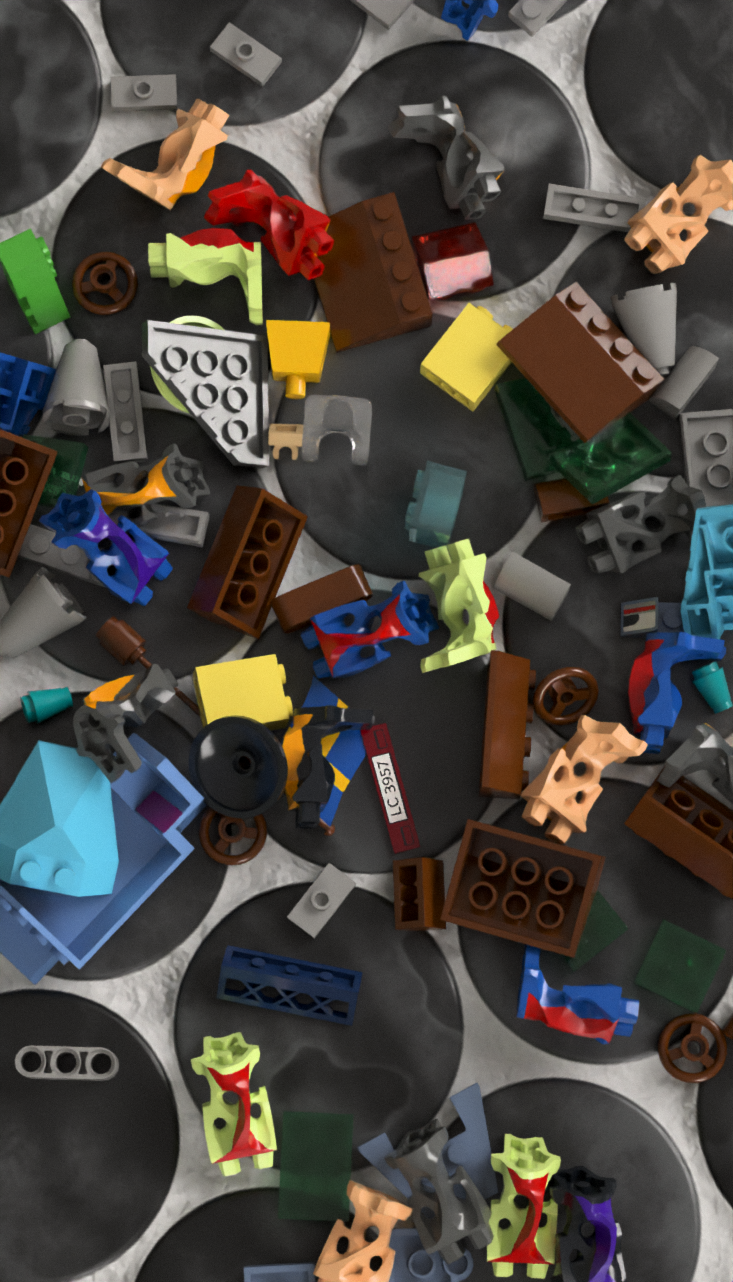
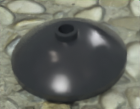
[189,715,288,818]

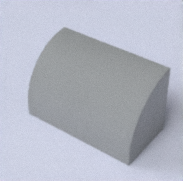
[649,346,719,420]
[493,551,571,621]

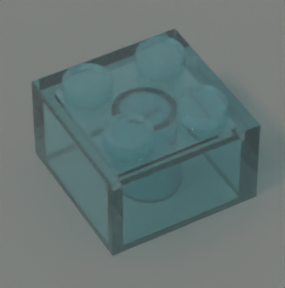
[404,461,467,550]

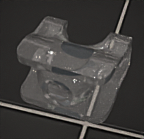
[302,395,373,466]

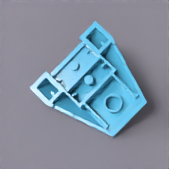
[680,504,733,639]
[0,740,119,897]

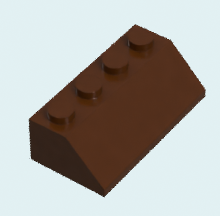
[0,429,58,578]
[187,485,308,639]
[479,650,536,800]
[624,766,733,899]

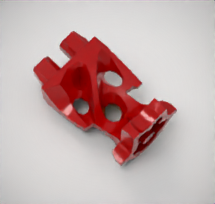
[204,169,334,280]

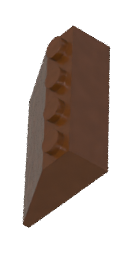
[314,192,432,353]
[496,282,665,443]
[440,819,606,958]

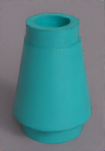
[691,661,733,714]
[20,687,73,724]

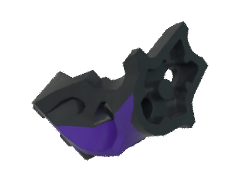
[548,1166,627,1282]

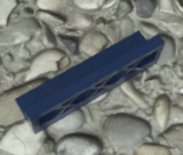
[216,945,363,1026]

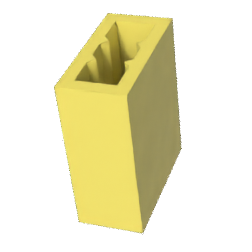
[420,303,513,412]
[192,654,293,731]

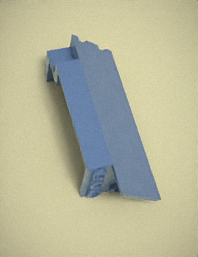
[0,733,207,985]

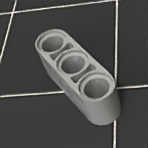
[15,1045,119,1081]

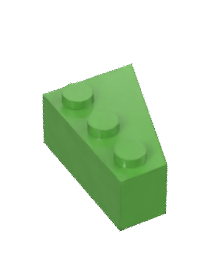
[0,228,70,335]

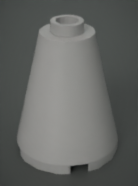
[610,283,677,375]
[43,339,110,436]
[0,567,86,658]

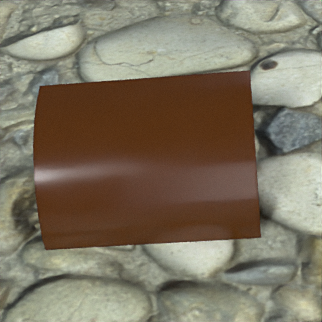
[533,471,609,523]
[393,857,446,931]

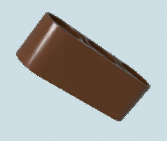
[270,564,374,634]

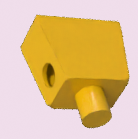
[266,320,330,399]

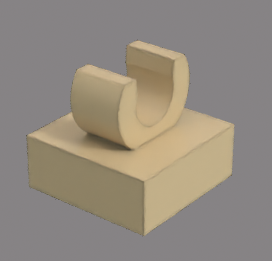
[268,424,303,460]

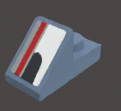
[620,597,684,638]

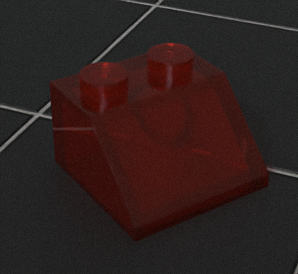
[412,222,494,300]

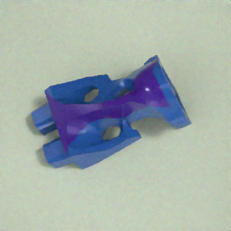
[39,489,173,606]

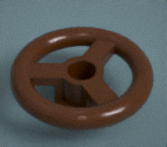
[72,252,138,315]
[533,667,599,725]
[199,807,267,865]
[658,1013,727,1083]

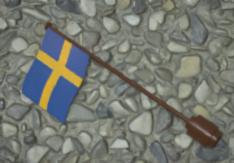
[96,616,366,836]

